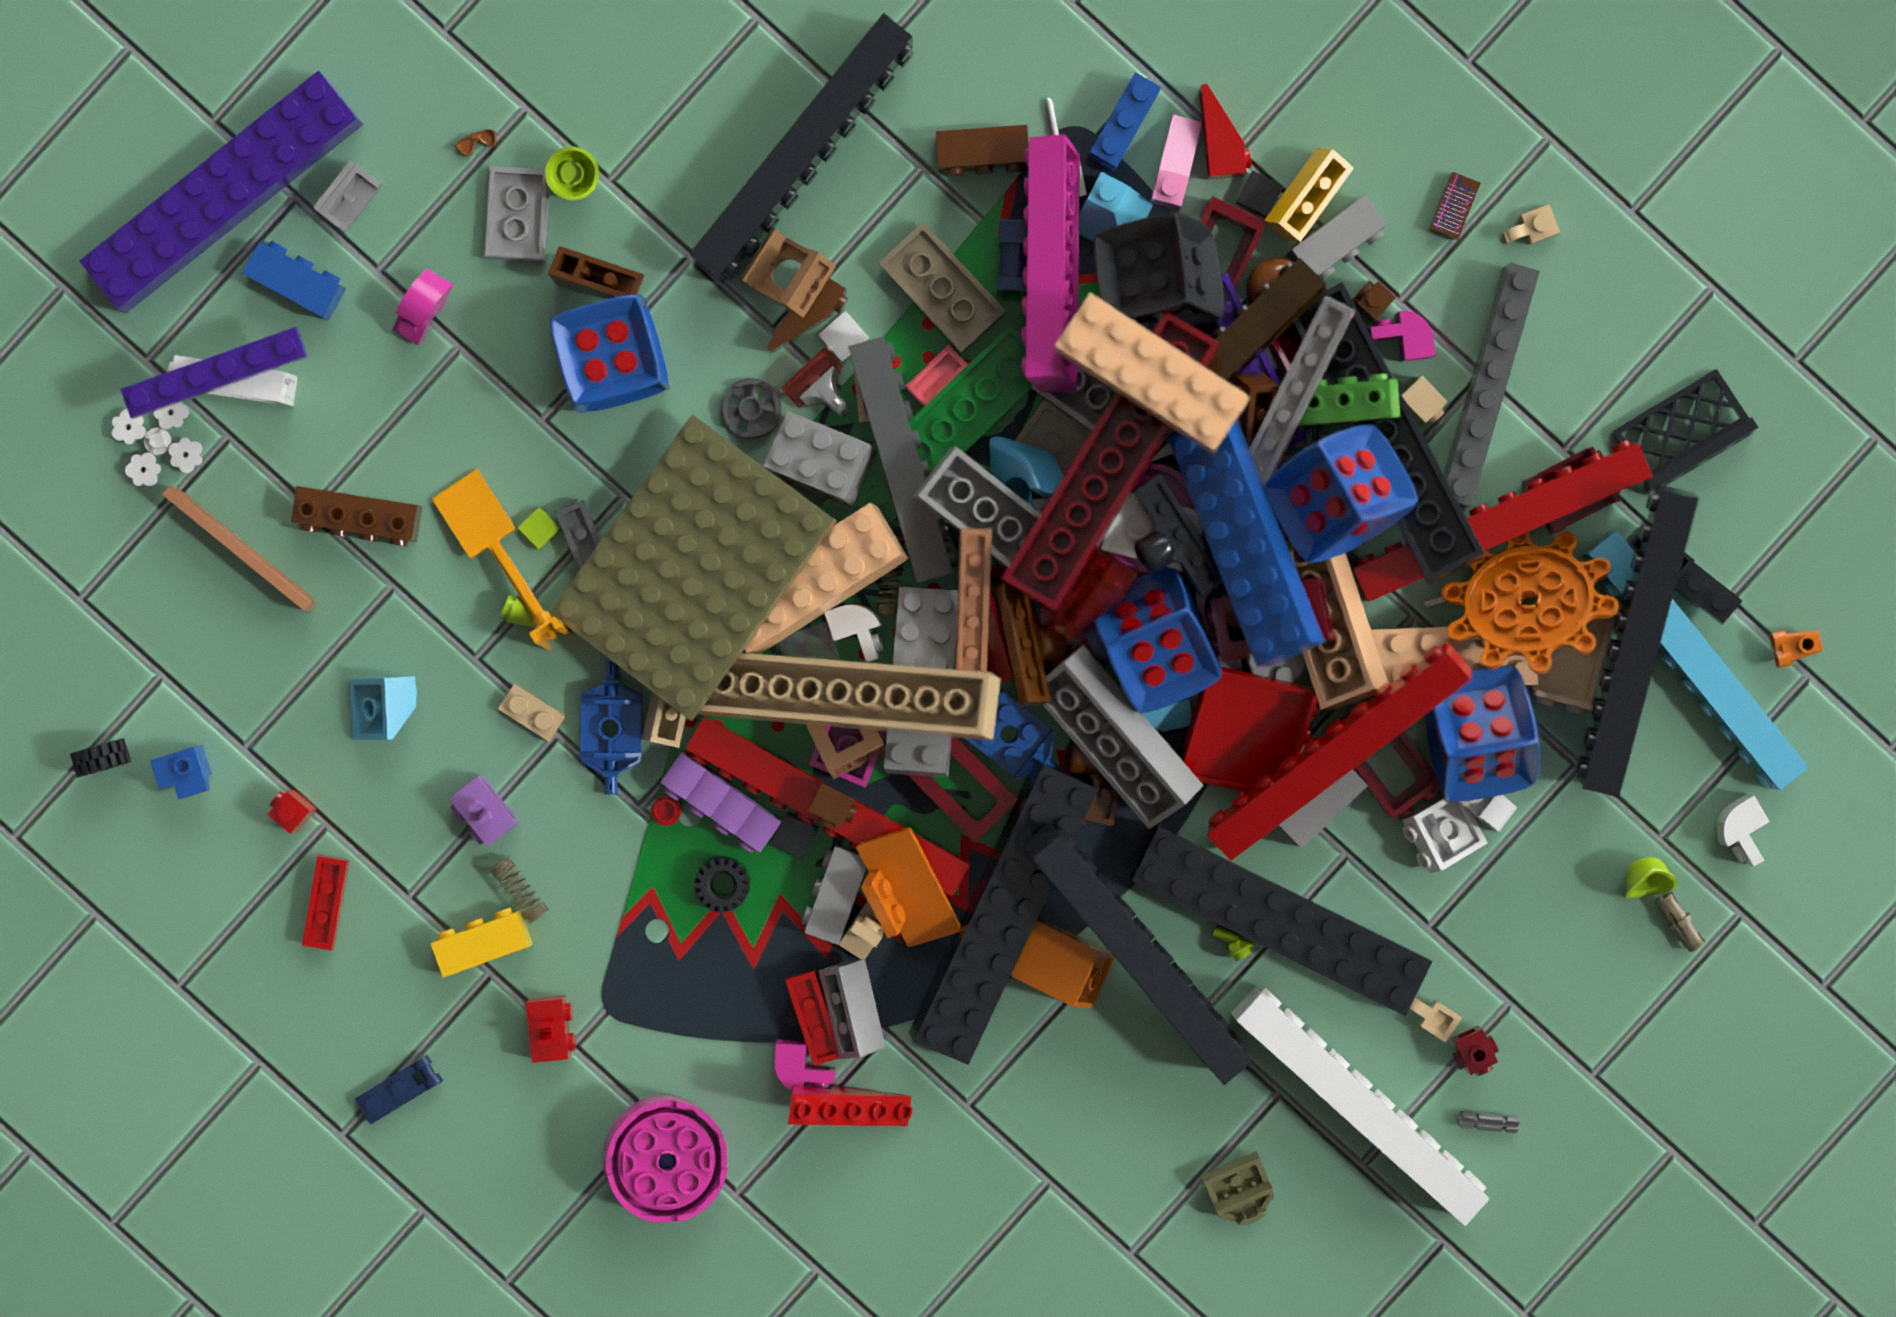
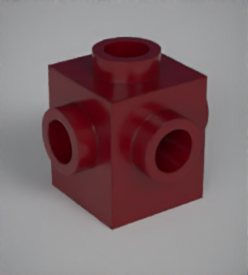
[1450,1025,1499,1076]

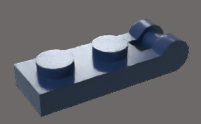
[355,1055,443,1125]

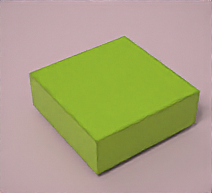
[518,507,561,550]

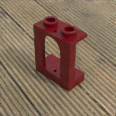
[1523,446,1621,535]

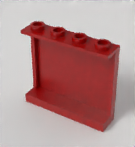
[1180,666,1320,793]

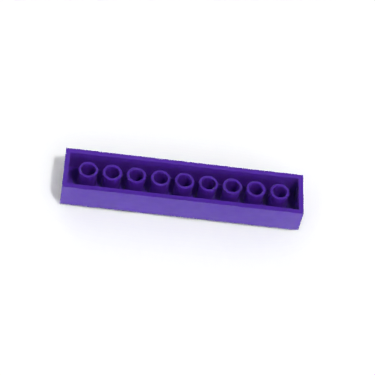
[79,70,364,313]

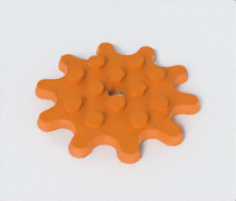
[1441,532,1618,675]

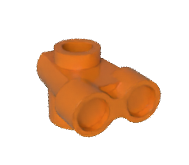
[1770,630,1823,669]

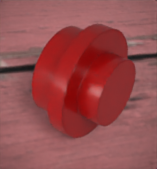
[651,795,682,826]

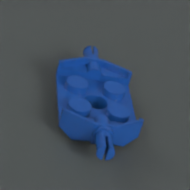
[580,661,643,795]
[965,690,1065,780]

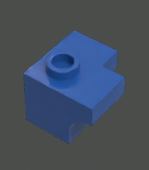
[150,745,212,800]

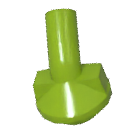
[1213,925,1255,961]

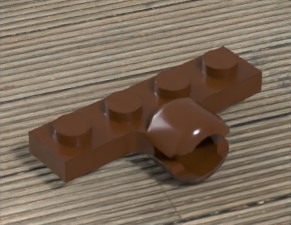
[995,583,1067,706]
[1065,740,1121,826]

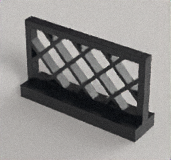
[1612,369,1758,494]

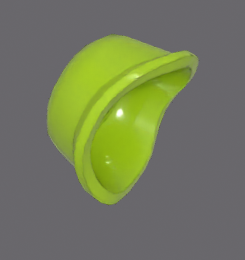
[545,146,599,201]
[1625,857,1678,899]

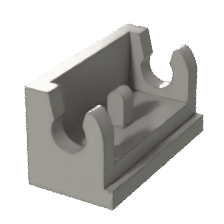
[313,160,382,232]

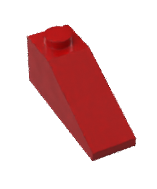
[1199,84,1251,180]

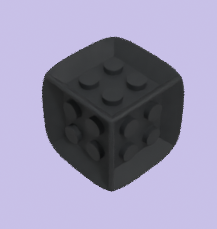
[1094,213,1224,333]

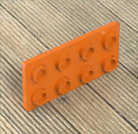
[857,827,961,947]

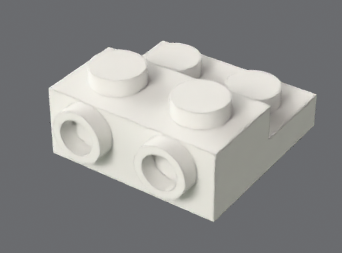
[1402,797,1488,873]

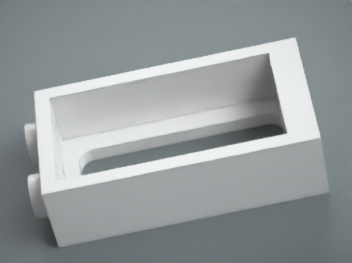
[167,355,298,407]

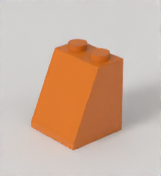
[1011,920,1115,1009]

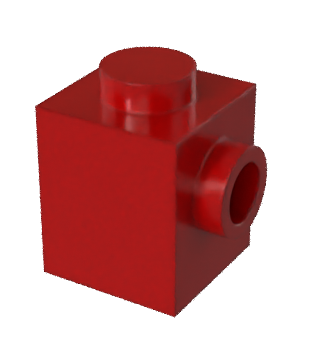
[267,789,318,834]

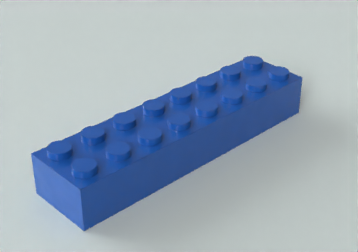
[1168,419,1325,667]

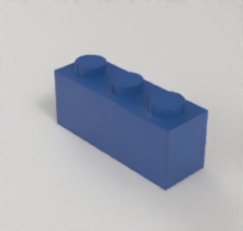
[1088,72,1162,173]
[242,240,346,320]

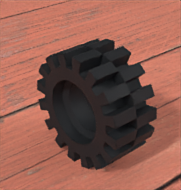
[70,738,131,778]
[694,857,750,913]

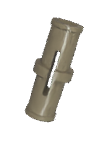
[1655,892,1706,952]

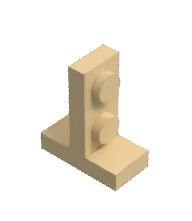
[839,900,884,959]

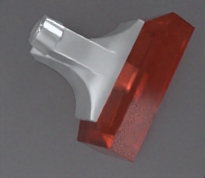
[781,347,849,417]

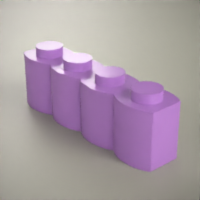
[661,752,782,853]

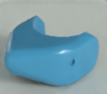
[989,436,1064,506]

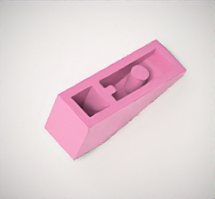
[1150,115,1202,211]

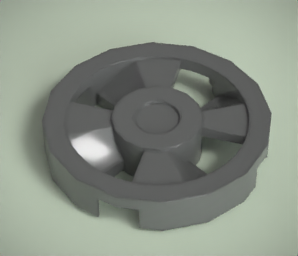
[721,378,782,439]

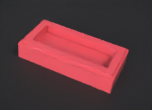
[905,344,968,407]

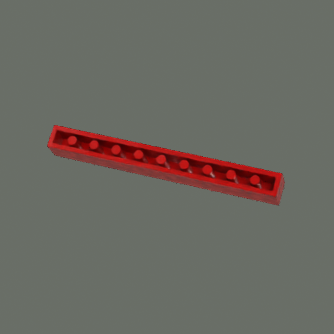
[1352,440,1653,602]
[1207,642,1472,861]
[686,716,970,897]

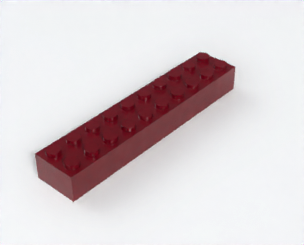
[1002,311,1220,614]

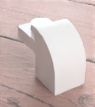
[825,604,884,662]
[1716,794,1770,867]
[1459,795,1517,833]

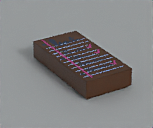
[1429,172,1481,241]

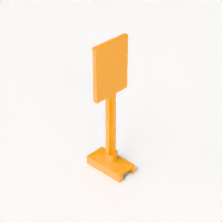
[432,469,573,651]

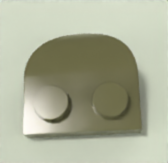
[1201,1151,1274,1225]

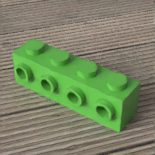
[1279,374,1400,426]

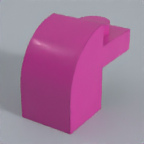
[392,269,453,345]
[1368,311,1436,362]
[775,1039,836,1091]

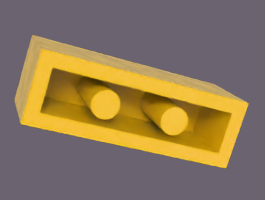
[1265,148,1354,242]
[430,907,533,978]

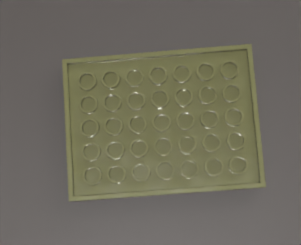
[549,415,836,721]

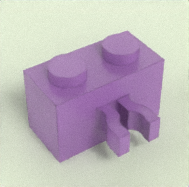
[449,775,520,847]

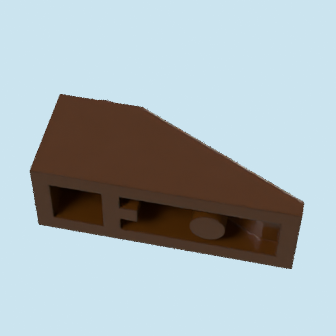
[548,246,645,299]
[767,278,848,353]

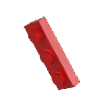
[302,855,350,951]
[785,969,839,1066]

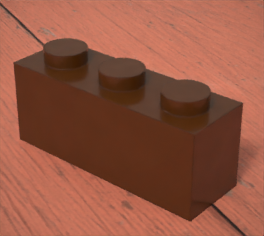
[936,125,1029,177]

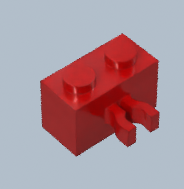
[526,995,576,1063]

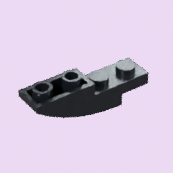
[1628,533,1743,625]

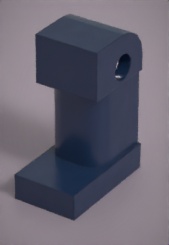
[997,219,1028,297]

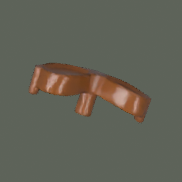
[455,129,497,157]

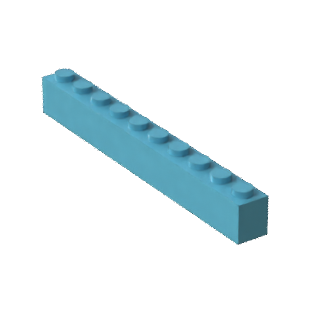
[1582,530,1809,790]

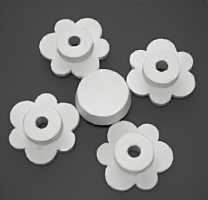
[112,402,203,486]

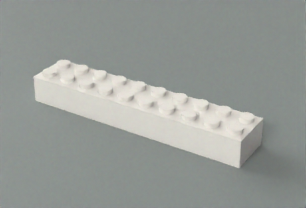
[1231,986,1490,1226]

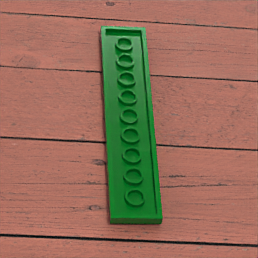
[819,325,1033,526]

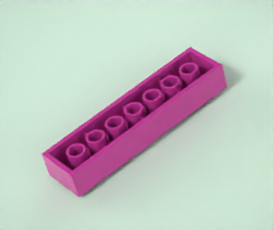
[1022,134,1080,393]

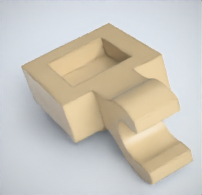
[1502,204,1560,245]
[1410,997,1462,1043]

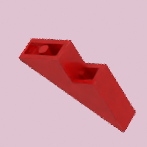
[788,1085,913,1126]

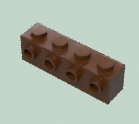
[1234,373,1279,449]
[291,486,422,547]

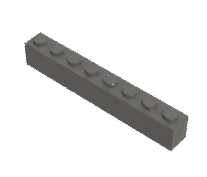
[1444,263,1540,508]
[848,336,957,583]

